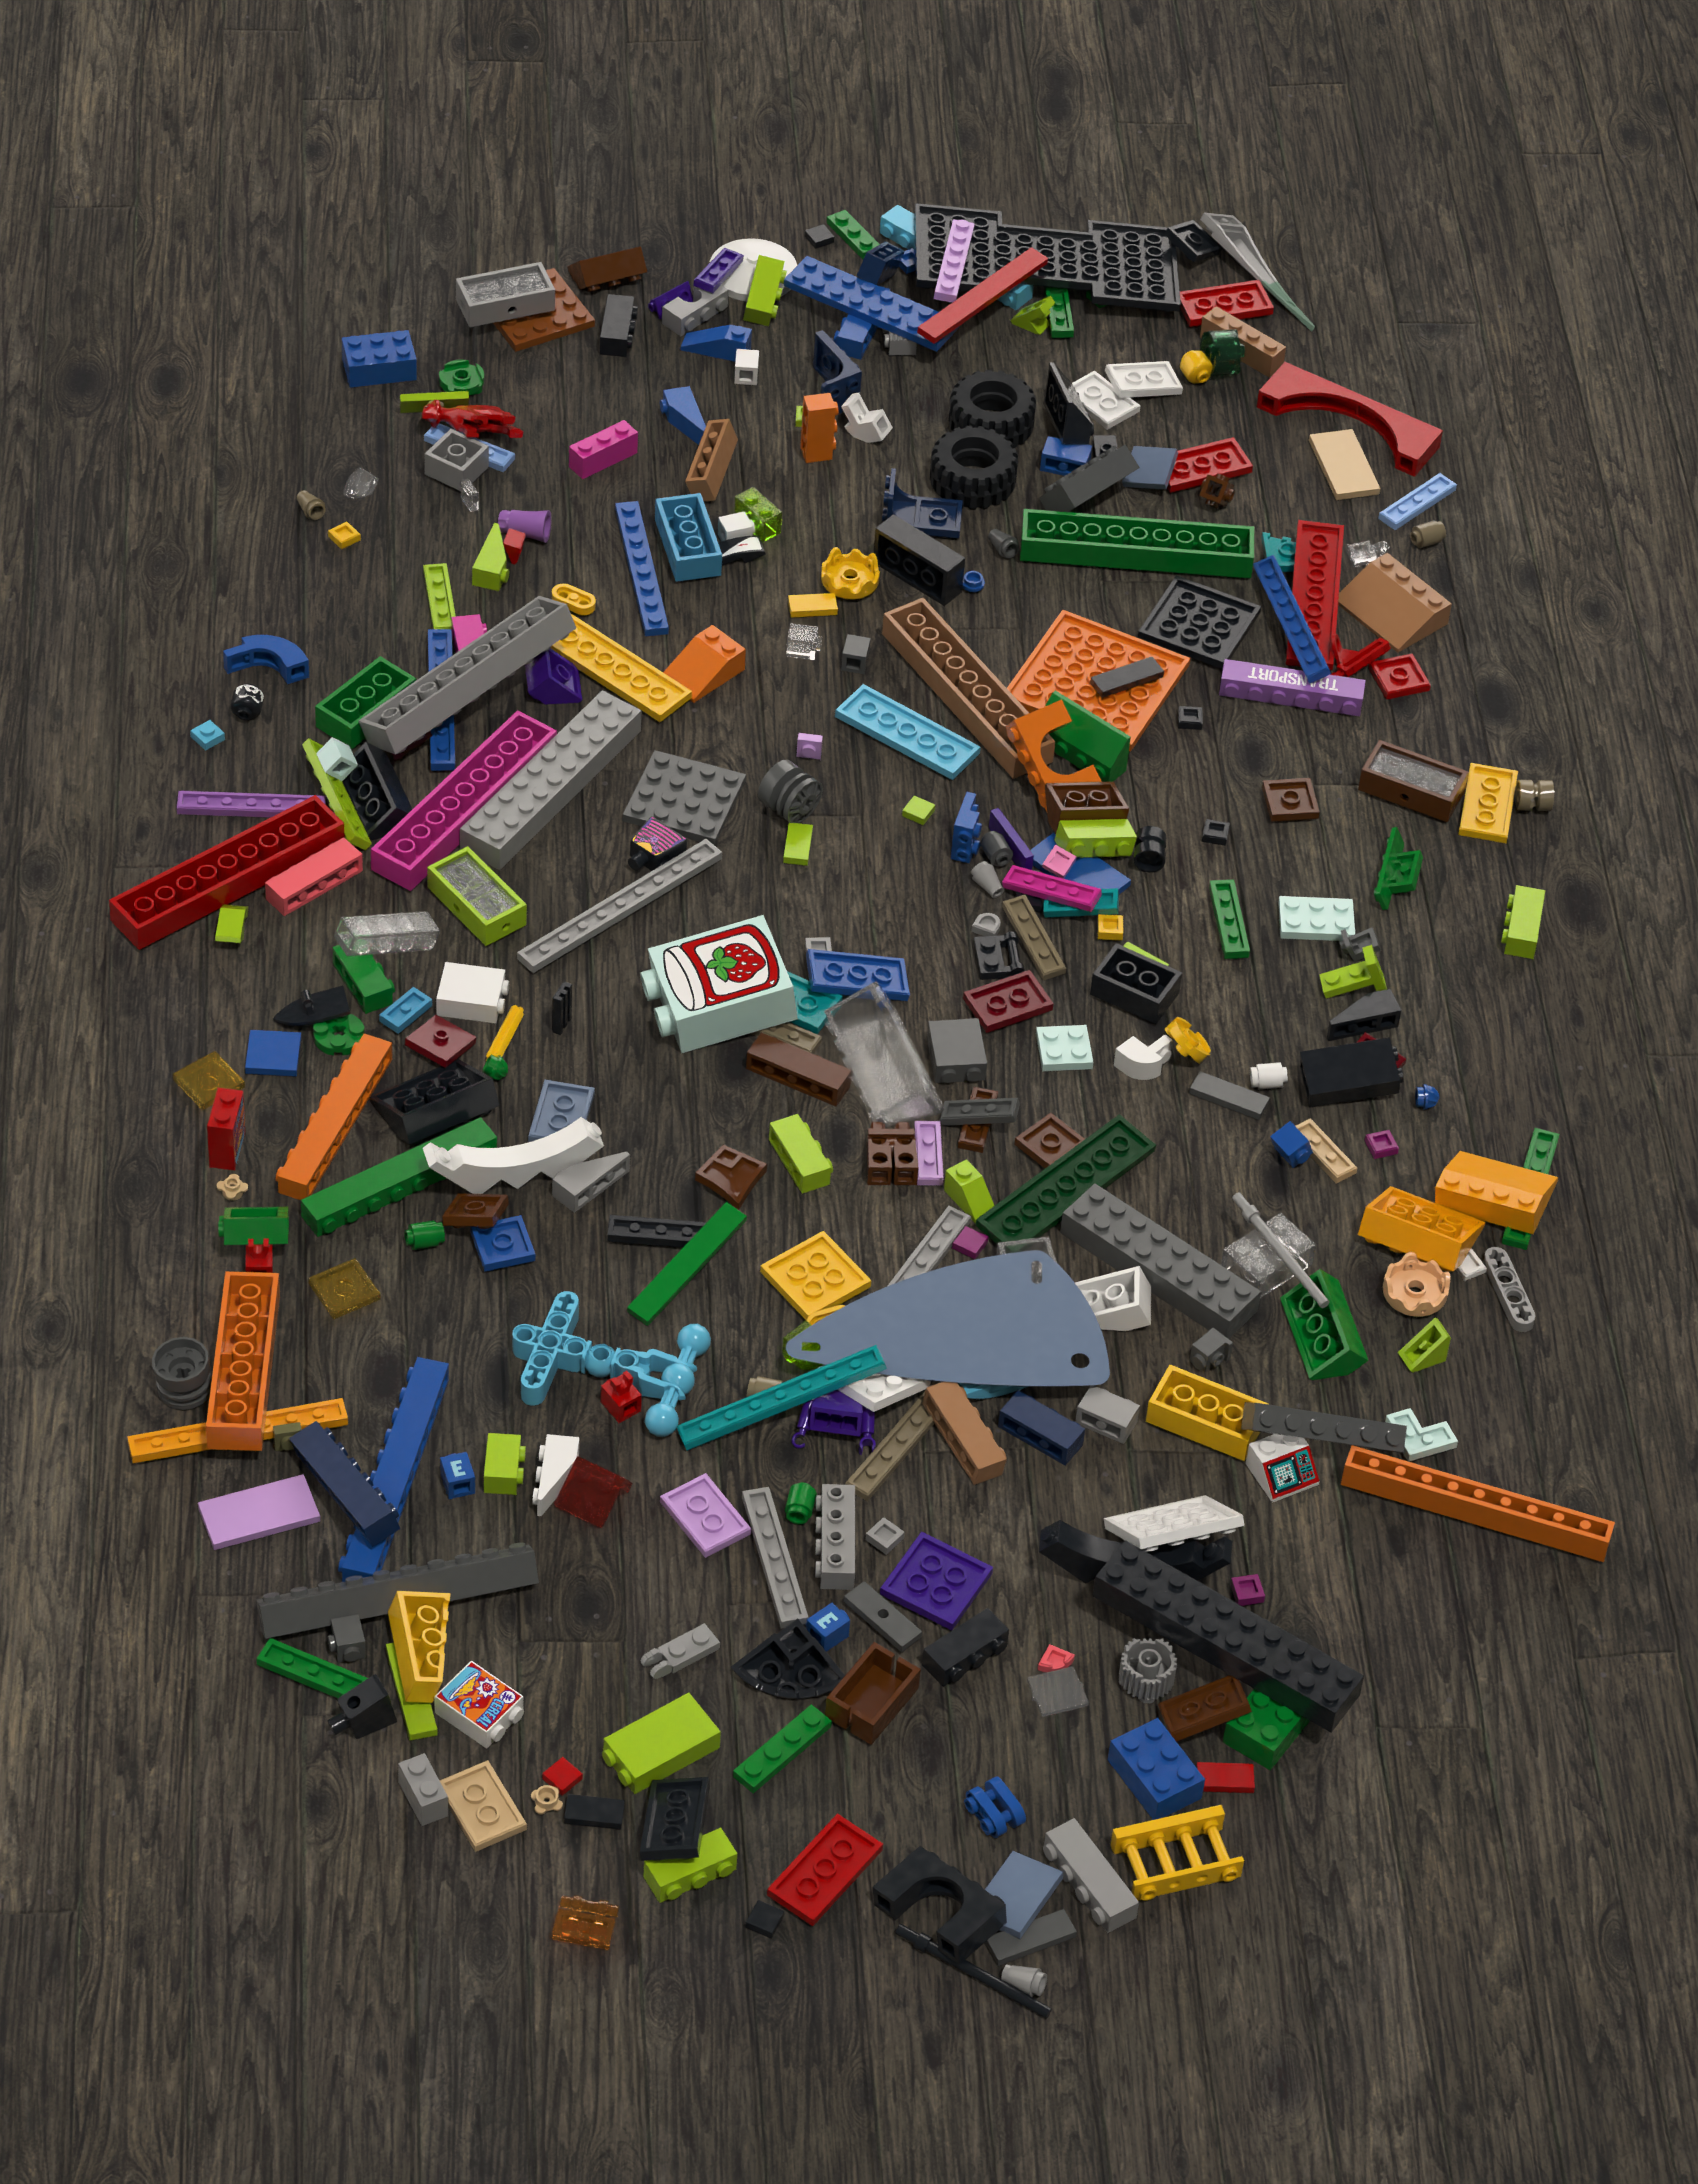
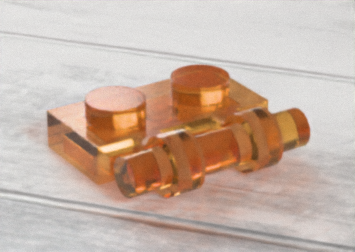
[552,1895,619,1950]

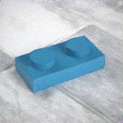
[379,987,432,1034]

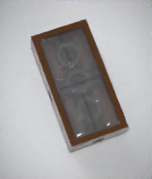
[1358,740,1469,822]

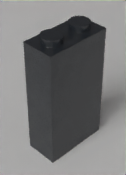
[1299,1037,1404,1108]

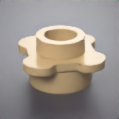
[217,1174,248,1201]
[531,1785,563,1814]

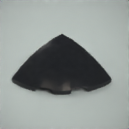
[731,1618,845,1699]

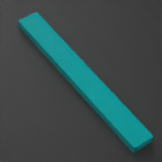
[677,1345,887,1451]

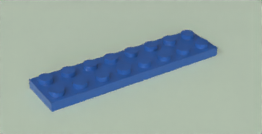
[784,256,959,352]

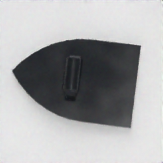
[273,985,350,1026]

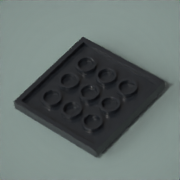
[1138,575,1261,669]

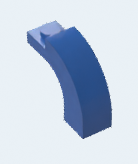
[223,635,309,684]

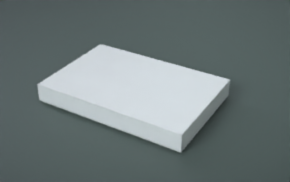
[1105,361,1183,398]
[1072,371,1140,430]

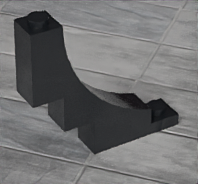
[1039,1520,1233,1584]

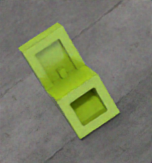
[215,905,249,943]

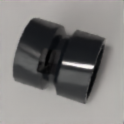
[1134,826,1167,873]

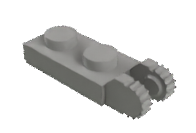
[640,1623,720,1679]

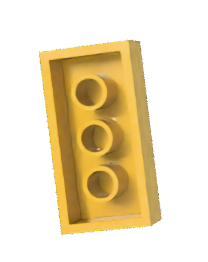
[1146,1365,1268,1461]

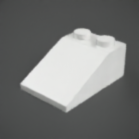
[1075,1266,1151,1331]

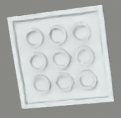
[1104,1495,1244,1551]

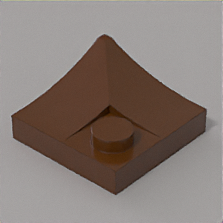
[695,1144,767,1210]

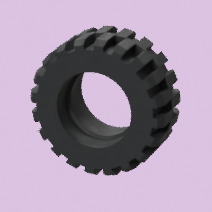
[948,370,1036,448]
[930,426,1018,509]

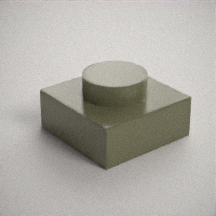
[273,1422,301,1451]

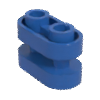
[964,1776,1026,1838]

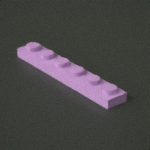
[934,219,975,303]

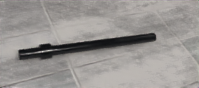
[895,1924,1052,2019]

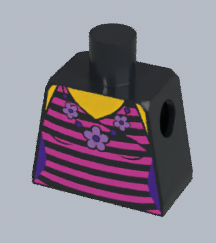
[628,816,687,871]

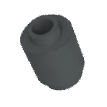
[981,831,1013,867]

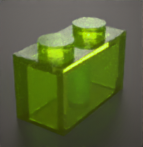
[734,487,782,542]

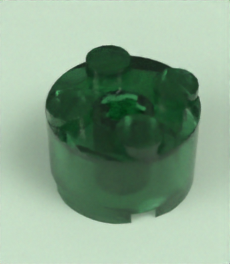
[1200,329,1245,375]

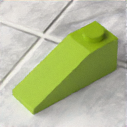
[472,523,509,591]

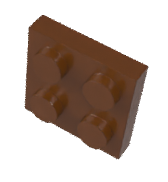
[1262,778,1320,822]
[1014,1112,1085,1168]
[442,1193,509,1229]

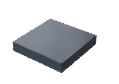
[1122,446,1178,490]

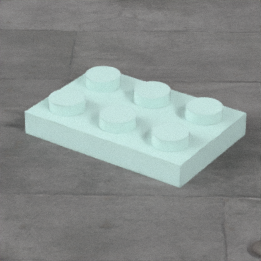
[1278,896,1355,941]

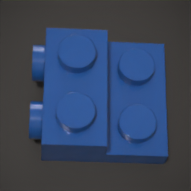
[951,792,982,864]

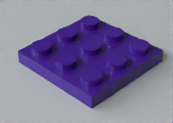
[880,1531,993,1630]

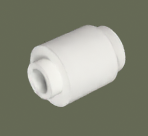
[1250,1062,1288,1090]

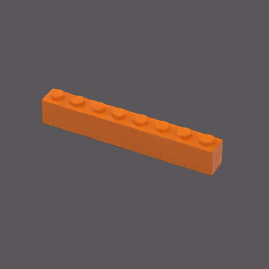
[276,1034,392,1200]

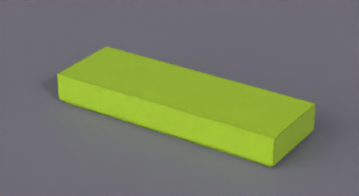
[400,391,469,413]

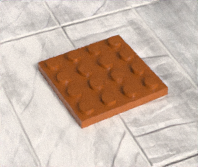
[493,268,595,352]

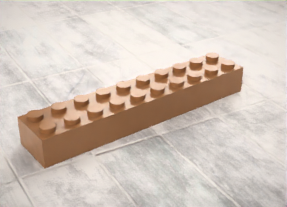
[882,598,1055,779]

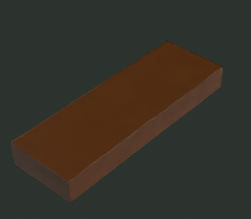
[958,1086,998,1153]

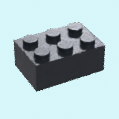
[1090,943,1182,1024]

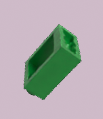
[218,1207,289,1245]

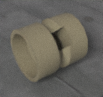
[1515,780,1554,811]

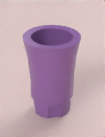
[498,510,552,543]

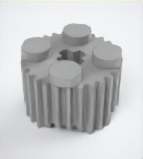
[1119,1638,1177,1703]

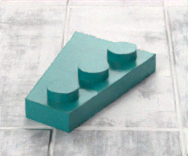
[1261,532,1296,572]

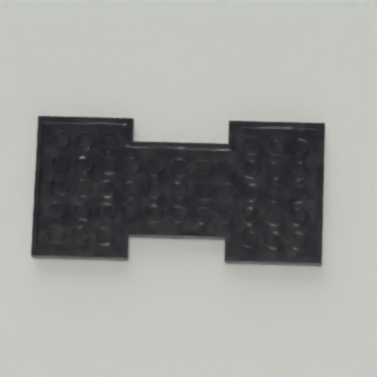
[914,203,1181,312]

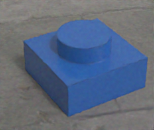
[899,248,916,274]

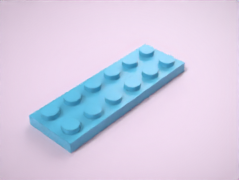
[835,684,981,780]

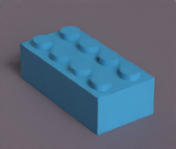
[655,493,722,582]

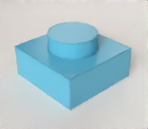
[190,720,225,751]

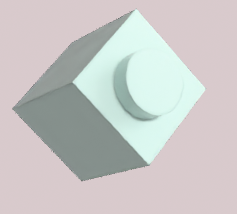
[316,737,358,781]

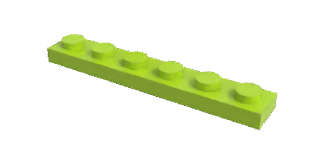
[302,738,372,850]

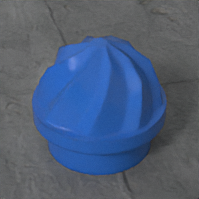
[1415,1084,1439,1110]

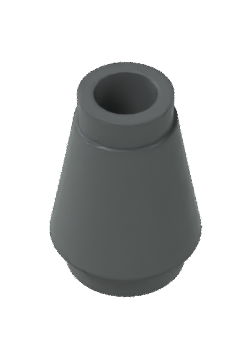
[988,529,1019,558]

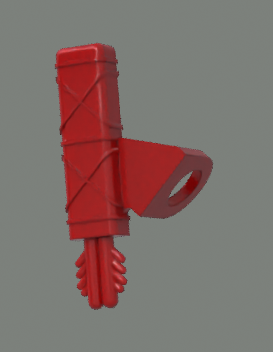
[1330,634,1391,677]

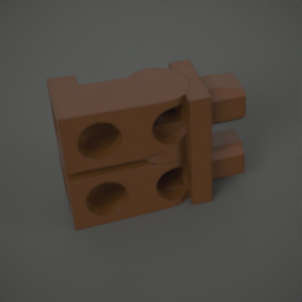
[867,1122,919,1185]

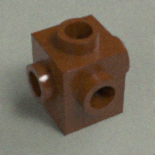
[1199,473,1235,508]

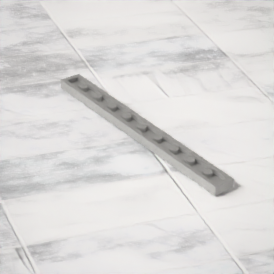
[517,839,722,973]

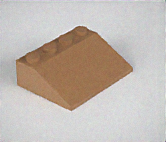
[1338,553,1452,653]

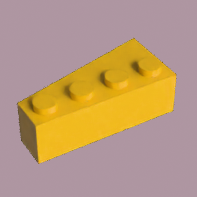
[388,1591,450,1703]

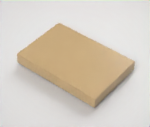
[440,1760,527,1852]

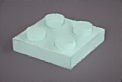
[1036,1025,1093,1071]

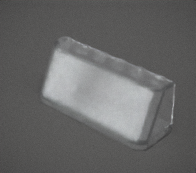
[824,981,945,1128]

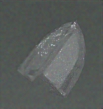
[343,467,379,500]

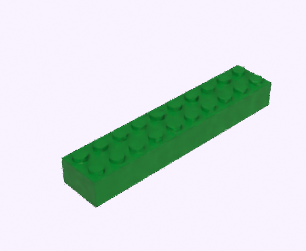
[1020,509,1254,578]

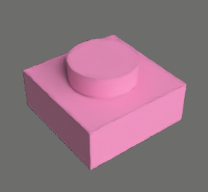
[1042,845,1076,879]

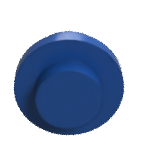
[963,571,985,592]

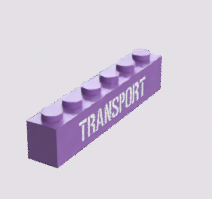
[1219,659,1365,716]

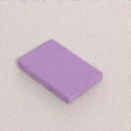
[660,1473,751,1558]

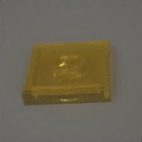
[173,1051,245,1110]
[308,1258,381,1320]

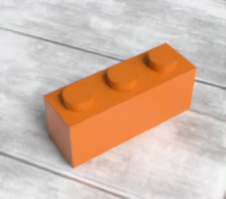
[800,393,839,463]

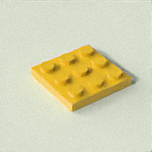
[760,1231,871,1320]

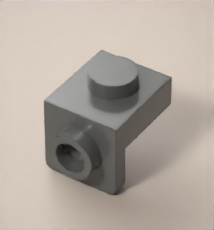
[1340,927,1382,962]

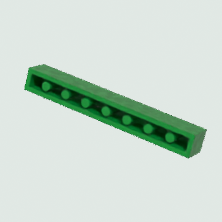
[301,1117,497,1237]

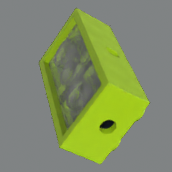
[427,846,527,946]

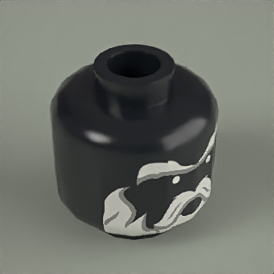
[230,683,264,720]

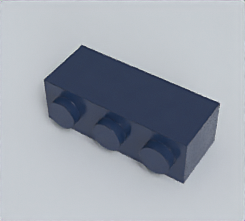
[857,241,905,285]
[998,1390,1085,1466]

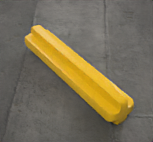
[486,1005,524,1061]

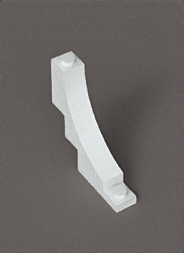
[423,1117,604,1194]

